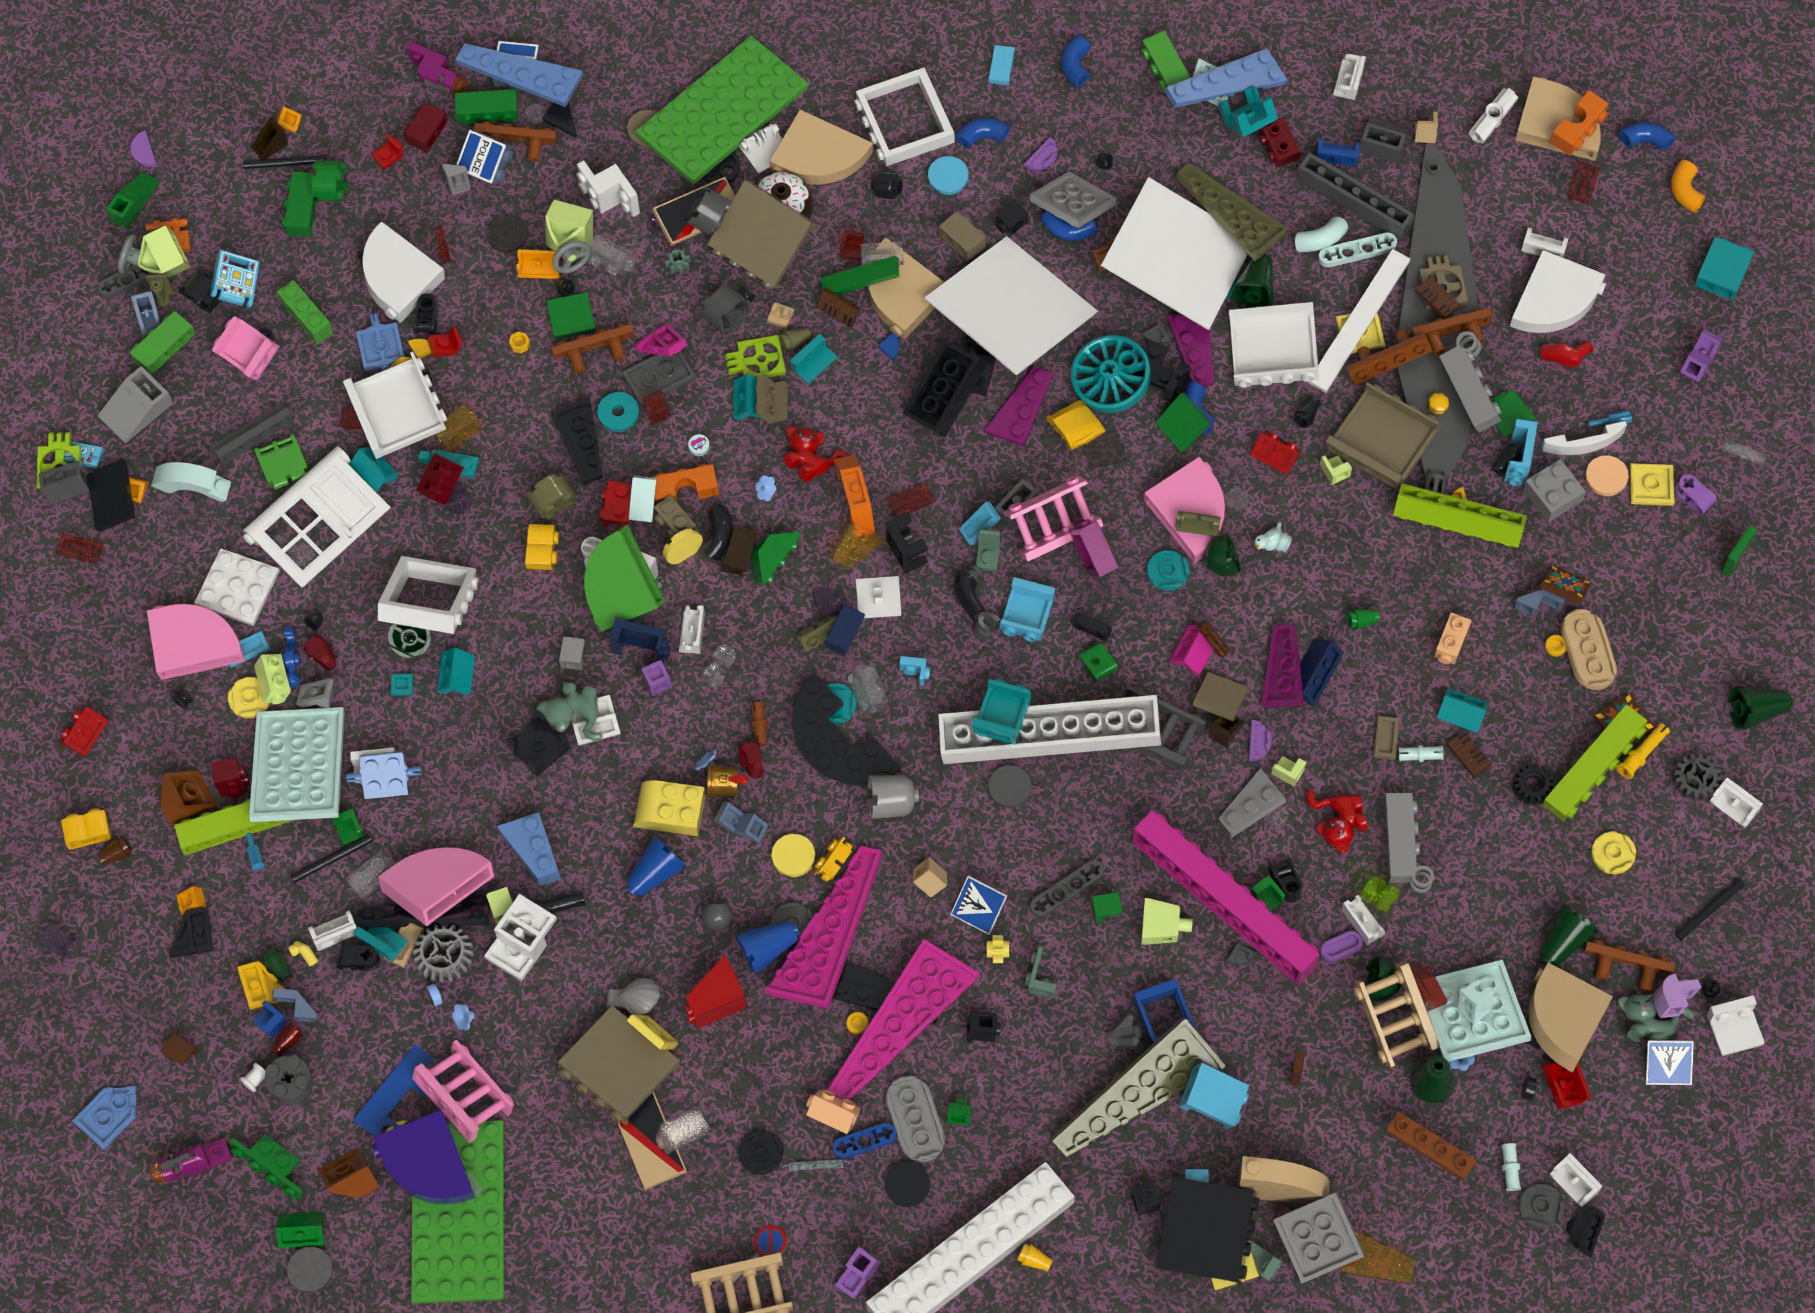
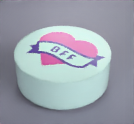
[688,434,710,456]

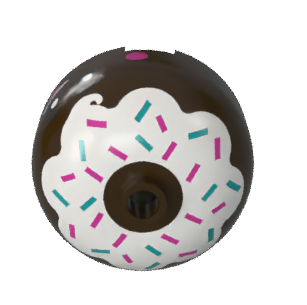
[757,172,813,219]

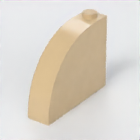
[1516,77,1601,161]
[769,110,873,185]
[868,238,945,339]
[1528,963,1613,1072]
[1237,1156,1330,1205]

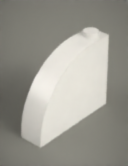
[363,222,445,323]
[1510,250,1606,333]

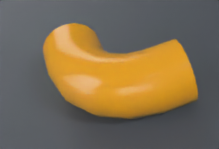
[1671,160,1706,214]

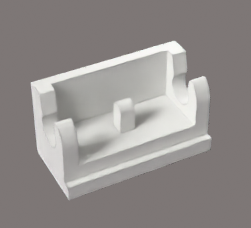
[1333,54,1366,100]
[1521,227,1569,258]
[679,605,705,654]
[1709,778,1763,828]
[1342,895,1385,945]
[308,910,357,951]
[1550,1153,1603,1208]

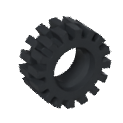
[1513,763,1554,805]

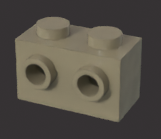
[939,211,986,262]
[653,495,697,539]

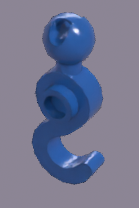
[281,626,300,689]

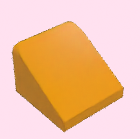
[276,106,302,132]
[129,476,149,503]
[176,886,206,915]

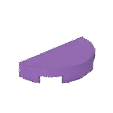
[130,130,157,168]
[1024,137,1057,171]
[1249,719,1272,761]

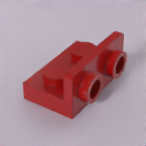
[1250,431,1301,475]
[60,706,109,757]

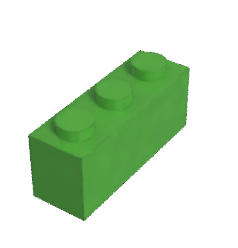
[1141,31,1191,92]
[277,280,333,345]
[130,311,195,375]

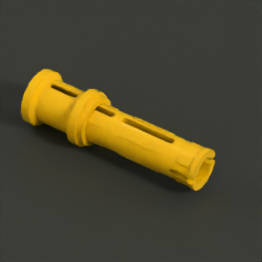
[1616,723,1670,780]

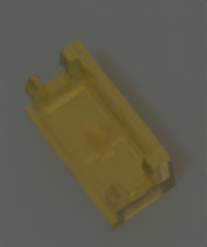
[434,405,482,452]

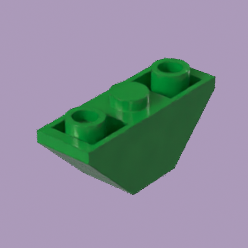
[751,532,802,586]

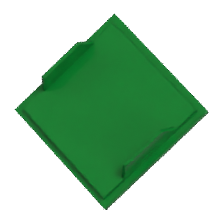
[1492,390,1536,437]

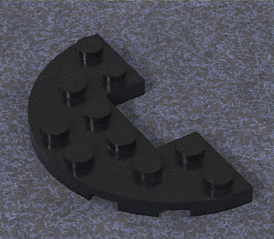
[793,673,901,785]

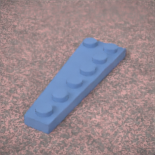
[455,43,583,107]

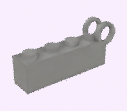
[1439,331,1502,433]
[1384,793,1434,893]

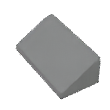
[442,164,471,195]

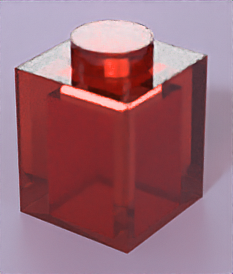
[642,390,671,425]

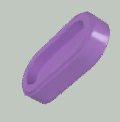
[1320,931,1363,963]

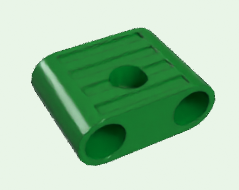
[1077,642,1118,682]

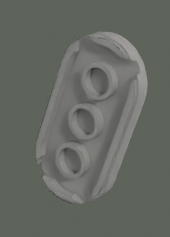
[886,1076,945,1163]

